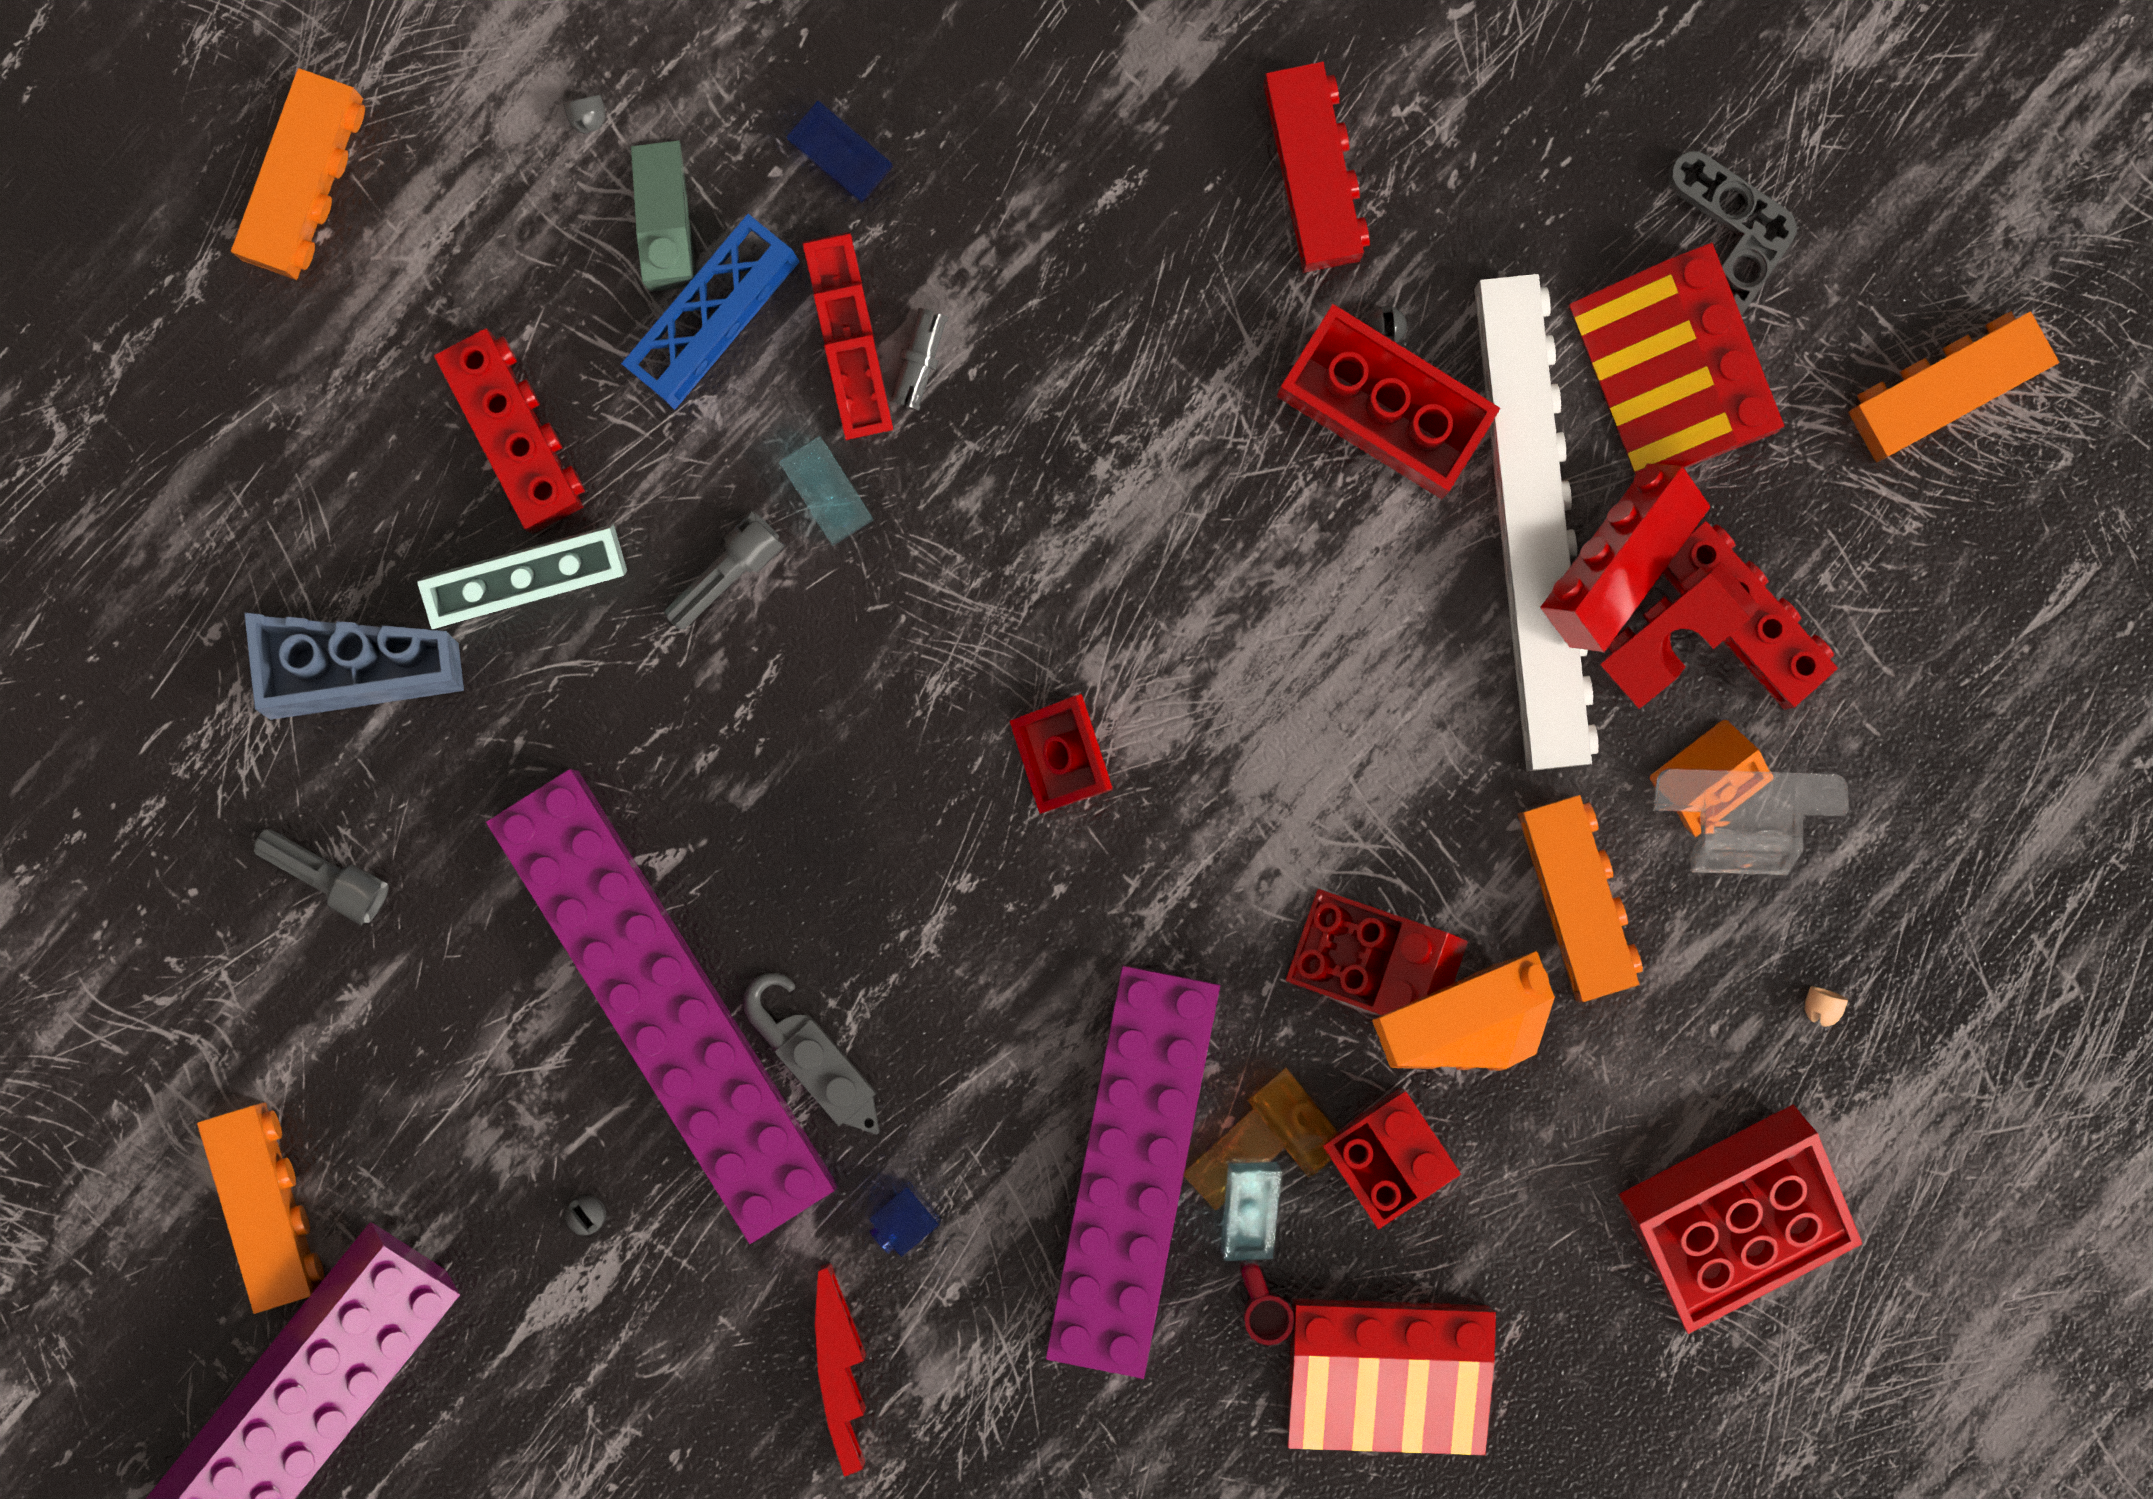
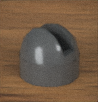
[563,95,605,134]
[1367,306,1407,343]
[565,1195,606,1236]

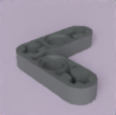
[1668,151,1797,317]

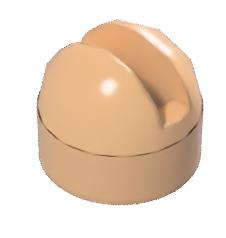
[1805,986,1848,1027]

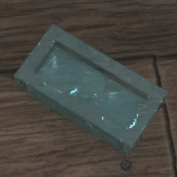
[779,436,874,546]
[1220,1162,1281,1261]

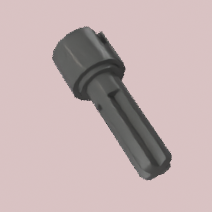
[664,511,786,630]
[254,829,389,926]

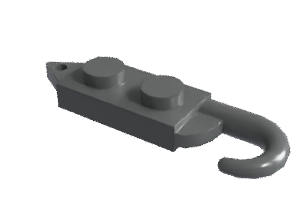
[743,973,880,1135]

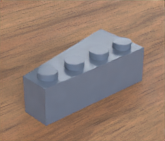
[244,613,464,720]

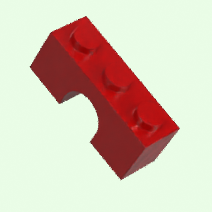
[1600,562,1760,709]

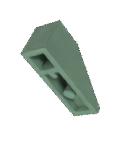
[631,140,696,292]

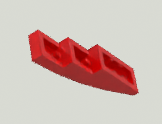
[803,231,893,440]
[815,1263,866,1477]

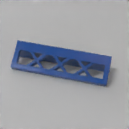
[621,214,800,410]

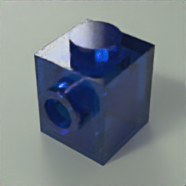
[869,1182,942,1257]

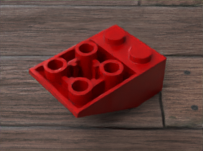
[1285,889,1468,1015]

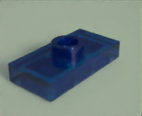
[786,101,893,203]

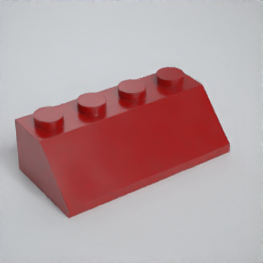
[1276,304,1501,500]

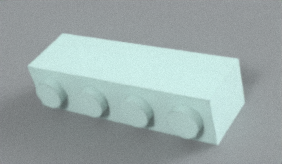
[417,524,627,629]

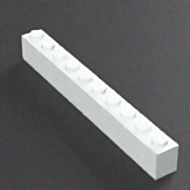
[1474,274,1598,771]

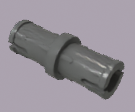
[889,308,949,411]

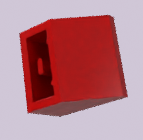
[1322,1088,1461,1230]

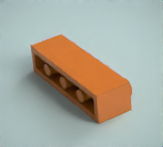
[231,68,365,280]
[1848,311,2060,463]
[1517,795,1643,1002]
[197,1102,324,1314]

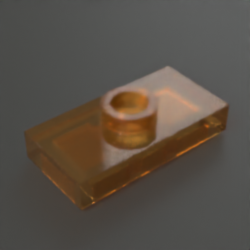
[1247,1068,1338,1178]
[1184,1107,1288,1211]

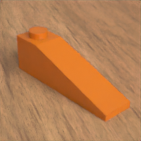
[1372,951,1555,1071]

